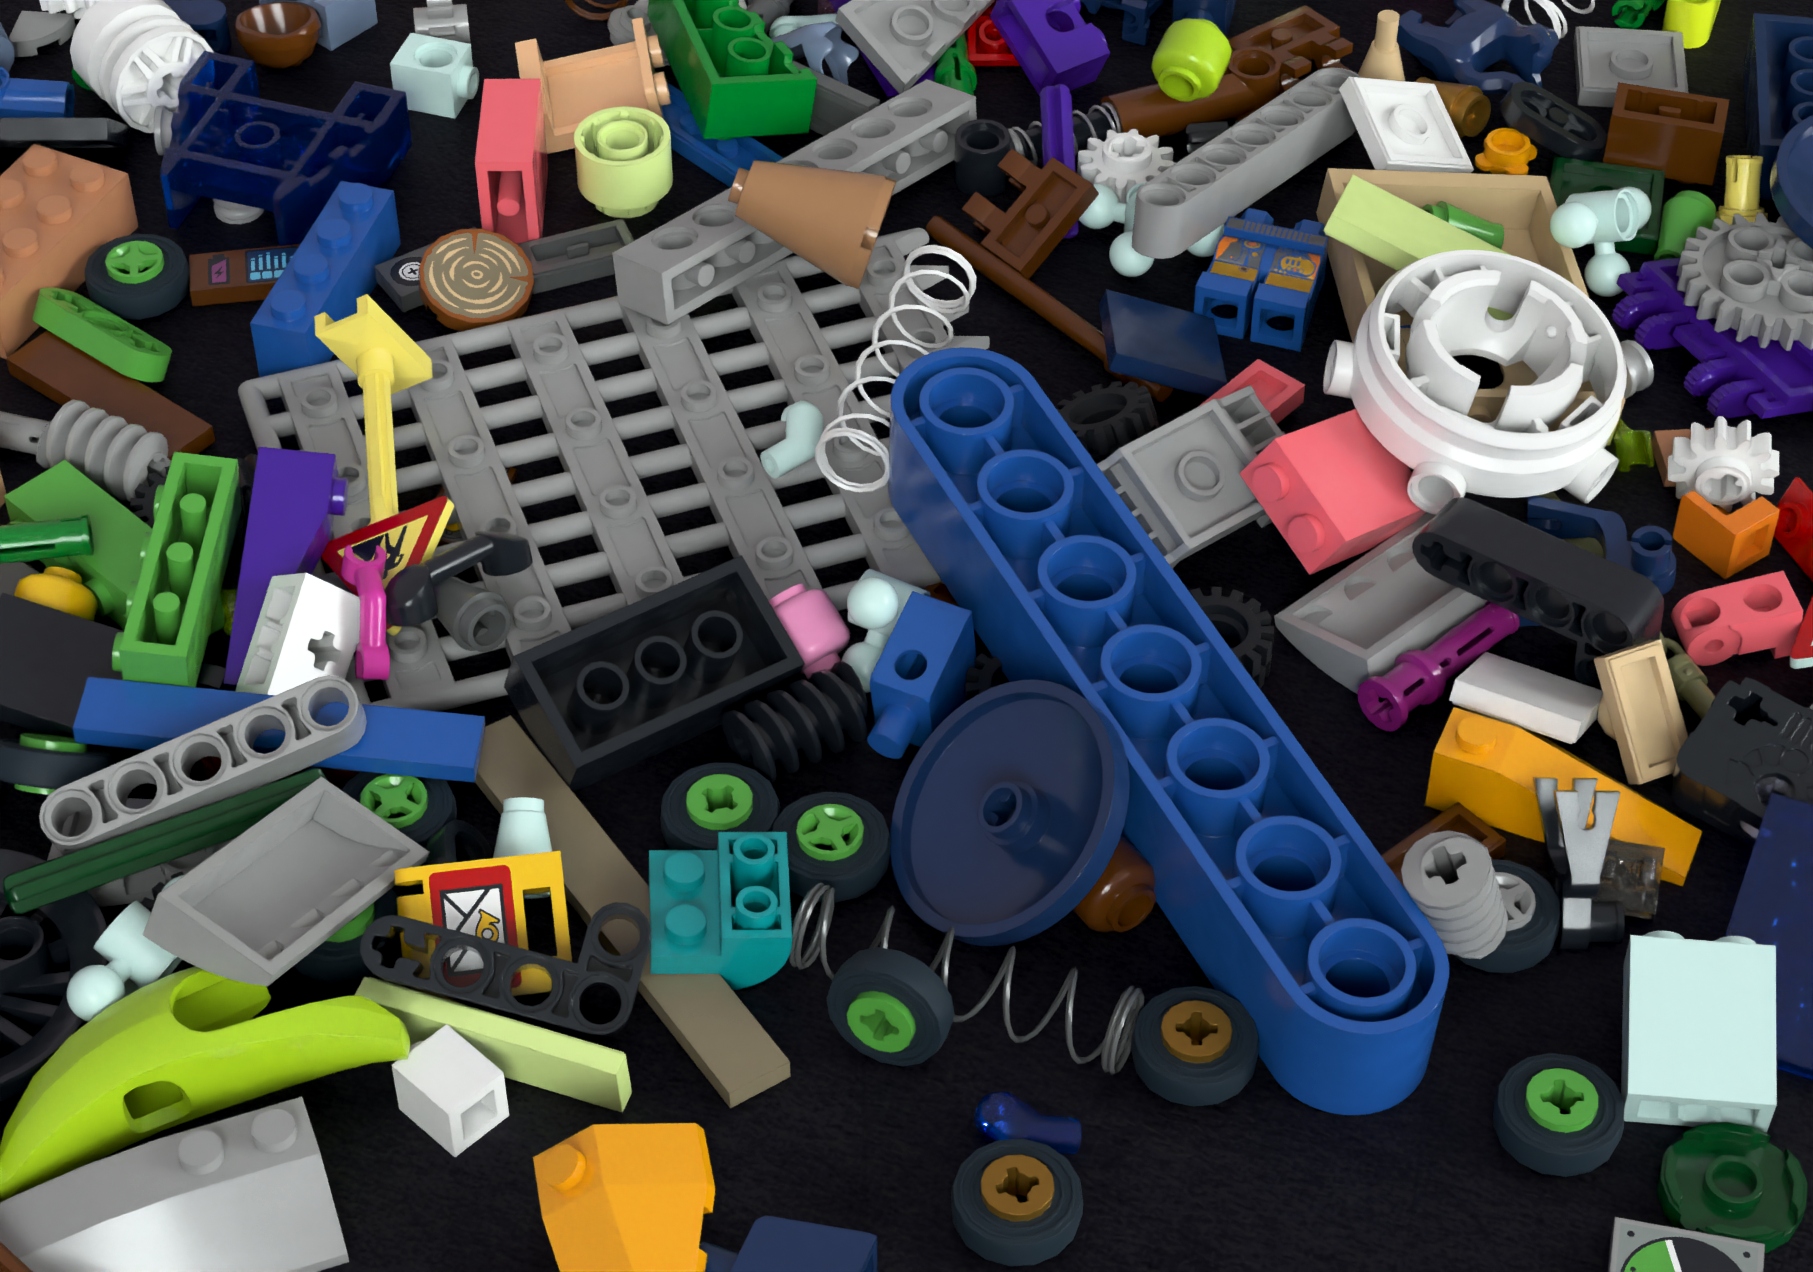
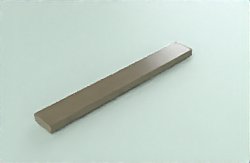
[475,715,791,1108]

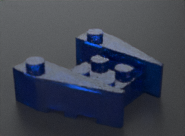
[160,51,412,246]

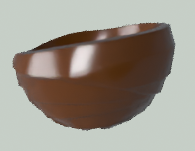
[234,1,321,69]

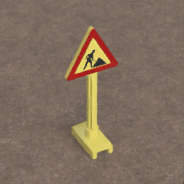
[314,294,454,636]

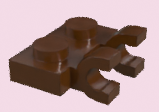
[1228,5,1353,95]
[962,148,1099,279]

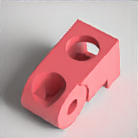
[1670,571,1803,666]

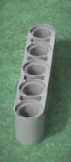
[39,675,367,855]

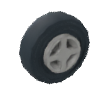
[1453,860,1561,973]

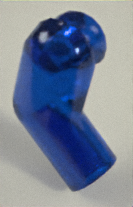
[974,1091,1081,1154]

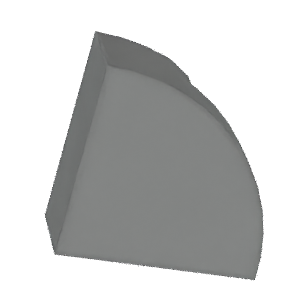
[9,11,76,57]

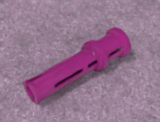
[1357,601,1520,731]

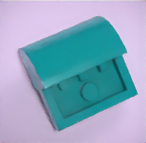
[649,832,792,990]

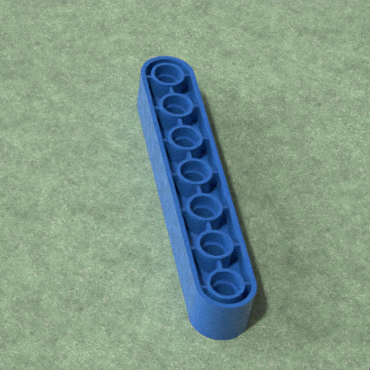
[888,347,1449,1115]

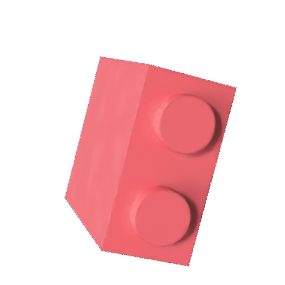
[475,79,548,244]
[1239,409,1426,575]

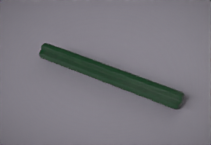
[2,768,328,914]

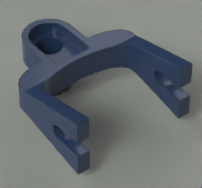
[1518,496,1676,627]

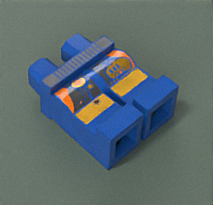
[1194,208,1329,352]

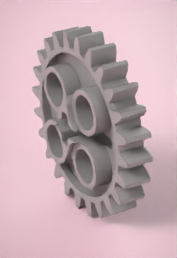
[1676,212,1813,351]

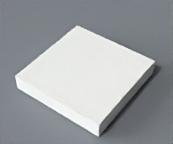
[1339,77,1474,173]
[1449,652,1603,744]

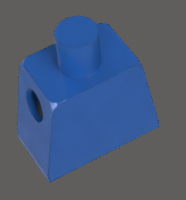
[867,591,976,759]

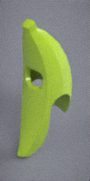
[0,966,410,1202]

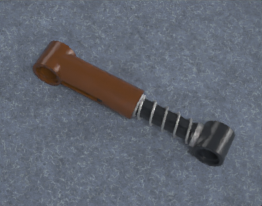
[954,47,1281,197]

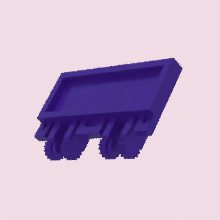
[1611,258,1813,419]

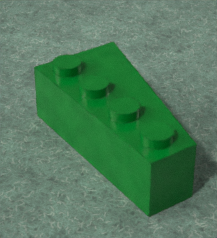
[647,0,817,140]

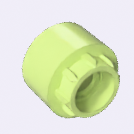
[574,106,673,218]

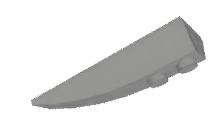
[0,1097,349,1272]

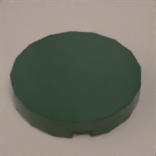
[1657,1122,1808,1254]

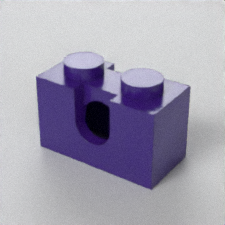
[990,0,1111,96]

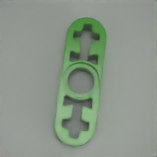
[32,287,172,382]

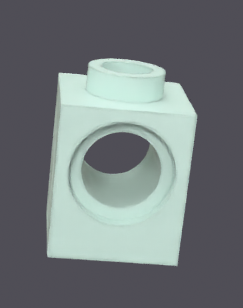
[390,33,479,119]

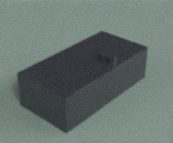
[504,555,805,793]

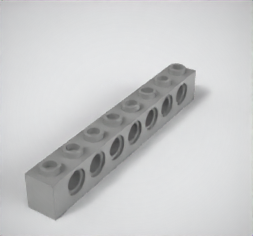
[612,79,977,325]

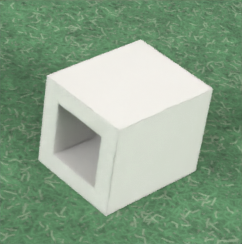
[392,1024,509,1157]

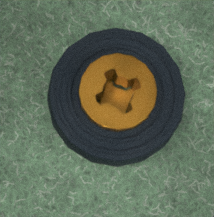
[1131,986,1260,1107]
[951,1139,1083,1266]

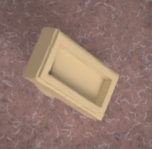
[1594,639,1688,785]

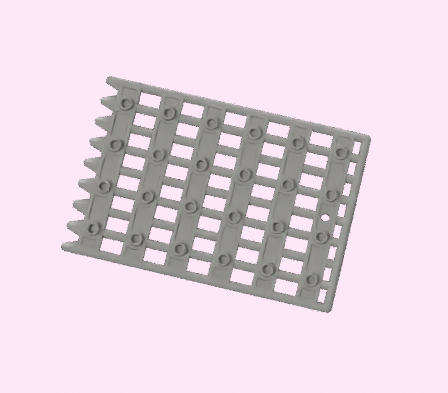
[238,228,990,712]

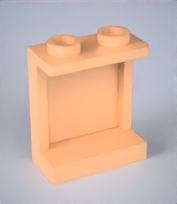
[515,17,671,154]

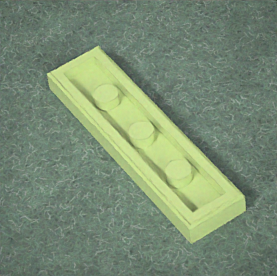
[355,977,632,1113]

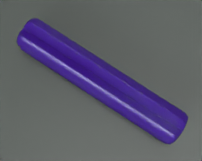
[1040,84,1079,239]

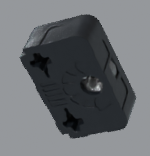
[1671,677,1813,881]

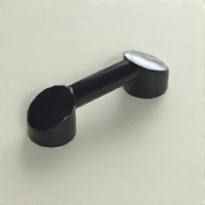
[384,531,533,626]

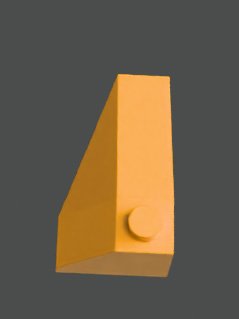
[1425,707,1702,886]
[533,1123,715,1272]

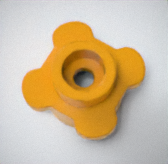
[1475,128,1537,175]

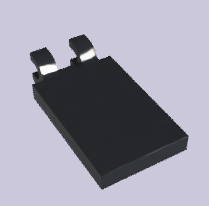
[0,118,132,148]
[0,593,226,768]

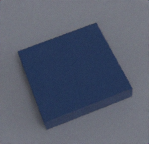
[1099,289,1227,397]

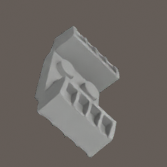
[1097,385,1286,569]

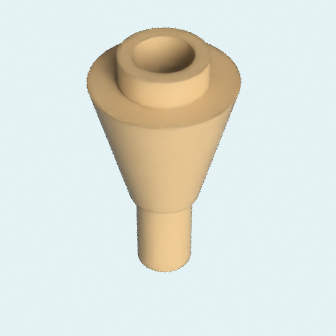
[1358,10,1405,81]

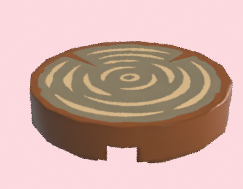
[418,229,534,331]

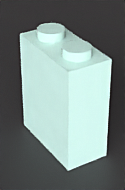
[1621,931,1777,1133]

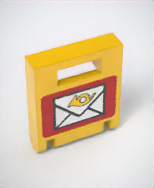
[394,851,572,1005]

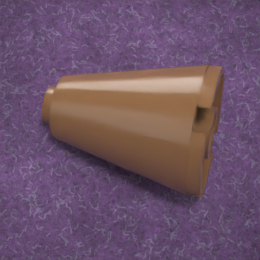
[728,160,896,289]

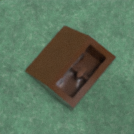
[1603,82,1729,186]

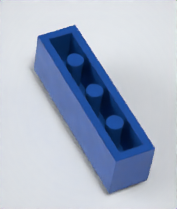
[250,181,401,377]

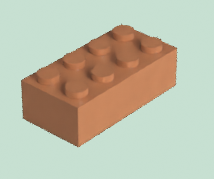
[0,144,139,359]

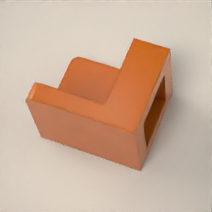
[1672,490,1780,579]

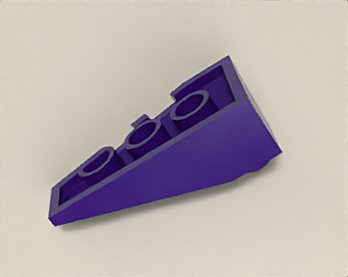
[224,447,349,691]

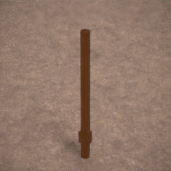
[926,215,1173,402]

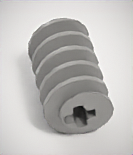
[36,399,171,503]
[1401,831,1508,959]

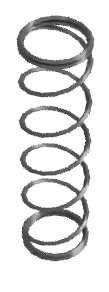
[788,883,1144,1075]

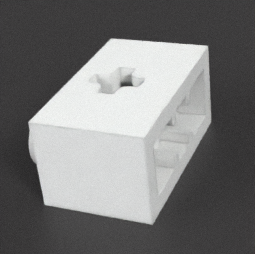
[235,573,360,695]

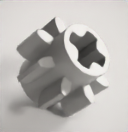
[413,0,471,44]

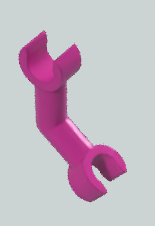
[341,544,390,679]

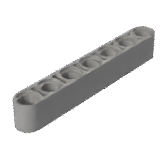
[1132,67,1361,259]

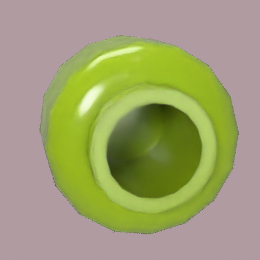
[1151,18,1232,102]

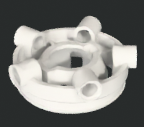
[1323,250,1627,515]

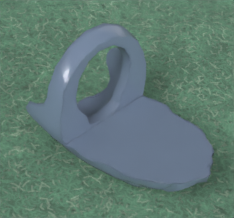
[771,22,859,85]

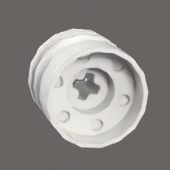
[70,0,218,133]

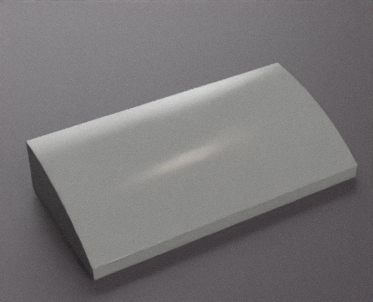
[1274,512,1487,694]
[143,776,429,986]

